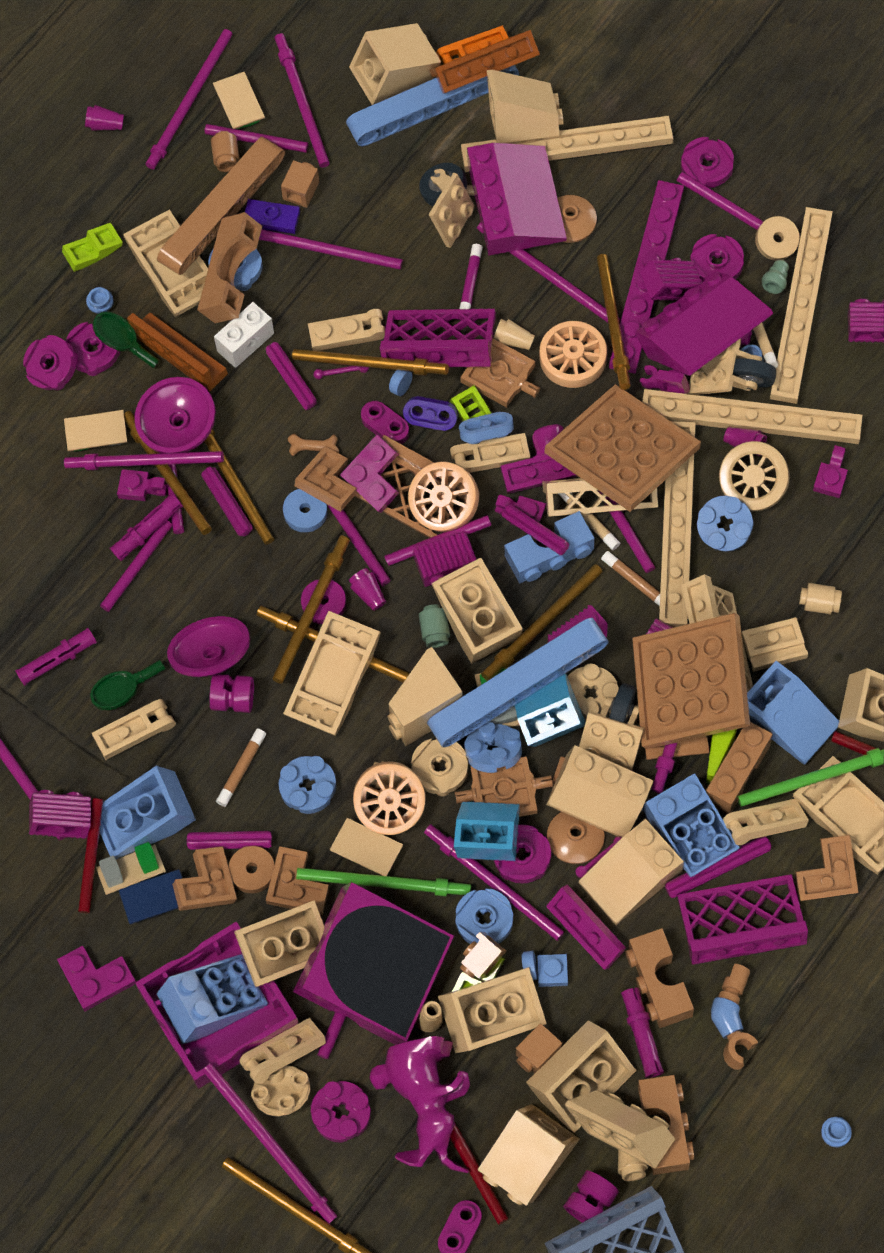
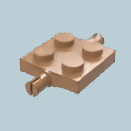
[460,339,540,407]
[455,757,553,817]

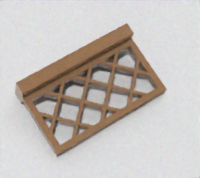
[355,435,480,538]

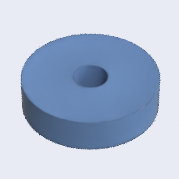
[283,489,328,532]

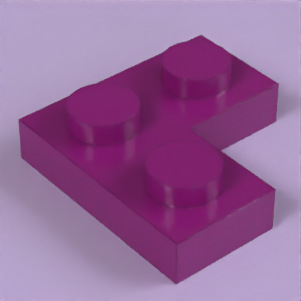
[340,435,399,513]
[57,946,136,1012]

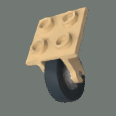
[419,163,475,248]
[688,339,776,395]
[579,684,644,771]

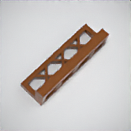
[429,30,540,94]
[127,313,228,392]

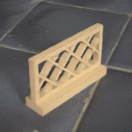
[681,574,753,692]

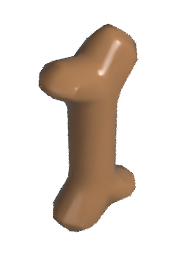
[288,433,339,456]

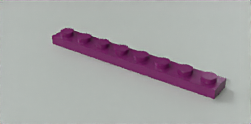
[609,180,684,374]

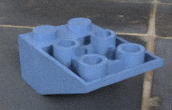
[747,661,839,765]
[642,773,740,878]
[157,954,268,1044]

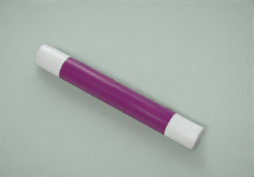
[460,244,483,309]

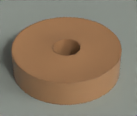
[228,846,275,893]

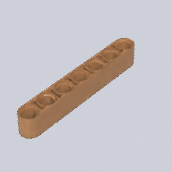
[157,137,285,275]

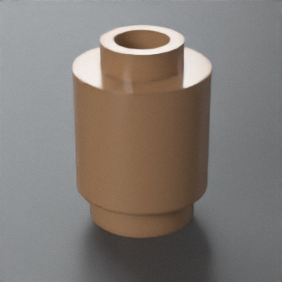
[211,131,240,172]

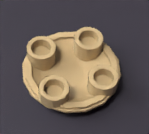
[251,1065,310,1116]

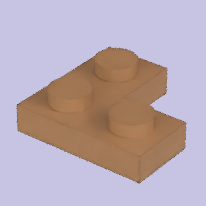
[294,446,357,512]
[795,835,858,901]
[172,846,237,911]
[266,846,330,915]

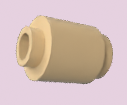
[799,583,842,614]

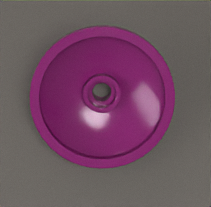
[135,377,216,454]
[167,616,250,677]

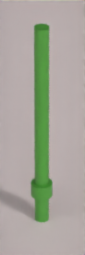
[737,748,884,807]
[296,868,471,896]

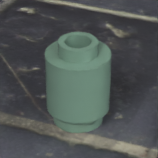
[419,604,450,648]

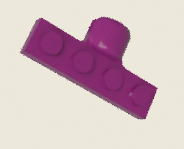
[500,424,579,494]

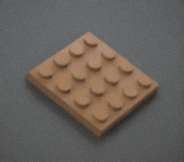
[544,384,701,512]
[633,613,750,749]

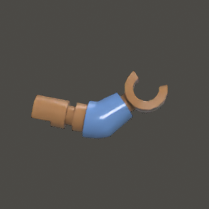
[711,964,758,1070]

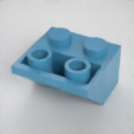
[515,673,586,747]
[454,802,520,861]

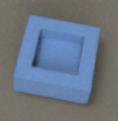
[537,954,568,987]

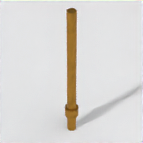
[597,254,630,390]
[292,349,449,375]
[124,411,212,535]
[203,429,274,545]
[272,535,350,684]
[481,564,602,681]
[257,605,410,683]
[222,1157,372,1253]

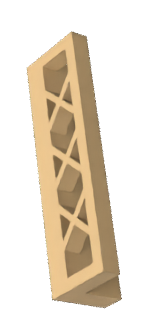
[542,478,658,516]

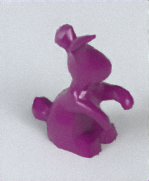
[370,1036,470,1173]

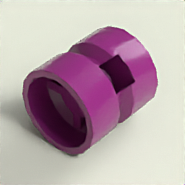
[210,674,254,713]
[563,1171,619,1223]

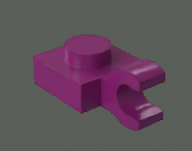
[640,365,690,394]
[813,445,848,498]
[117,469,167,501]
[495,495,546,525]

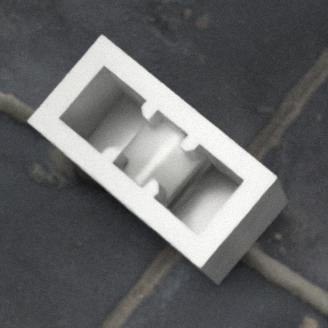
[214,302,274,368]

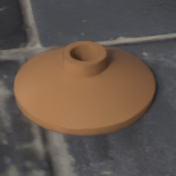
[557,195,597,243]
[547,812,605,864]

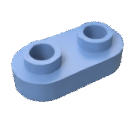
[459,412,514,444]

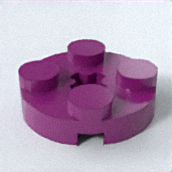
[681,137,734,188]
[690,234,744,282]
[66,322,120,376]
[23,335,78,391]
[494,825,551,883]
[311,1081,371,1143]

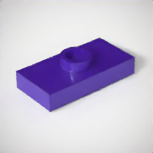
[245,199,300,234]

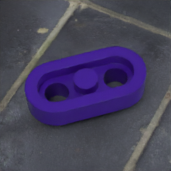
[403,396,458,431]

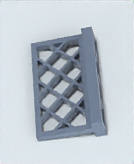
[544,1186,684,1253]

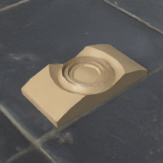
[123,209,208,317]
[283,611,380,736]
[793,756,884,875]

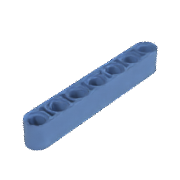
[346,65,519,146]
[427,618,609,748]

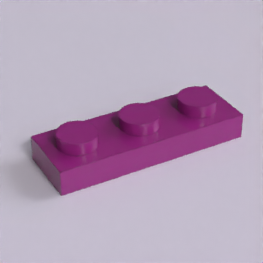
[546,885,626,970]

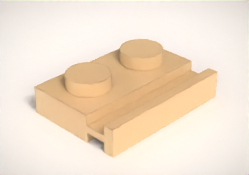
[741,618,808,672]

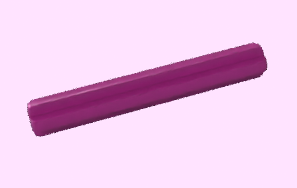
[665,836,771,898]

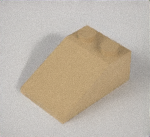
[432,558,523,664]
[838,668,884,742]
[579,819,684,925]
[234,900,324,987]
[438,967,547,1053]

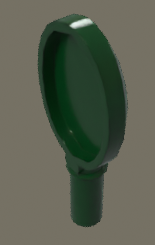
[92,312,159,368]
[90,660,165,710]

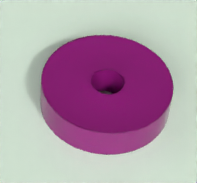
[301,580,346,624]

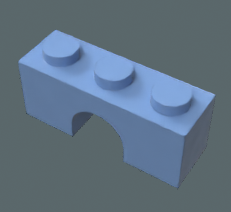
[504,511,594,584]

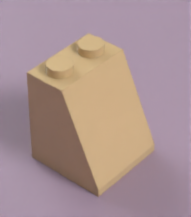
[349,23,441,105]
[487,70,563,143]
[387,647,463,746]
[478,1104,580,1206]

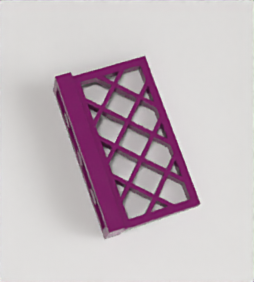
[380,309,496,367]
[677,874,808,965]

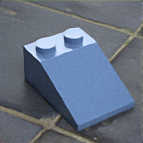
[100,766,196,859]

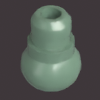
[762,260,789,294]

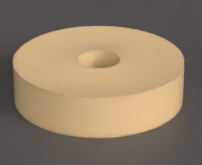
[755,216,800,261]

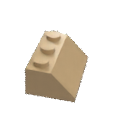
[546,745,653,837]
[526,1020,636,1133]
[565,1090,675,1168]

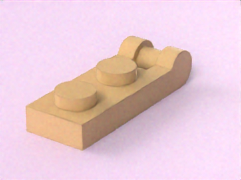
[308,309,386,351]
[450,433,530,473]
[92,699,176,760]
[723,799,809,845]
[240,1018,326,1084]

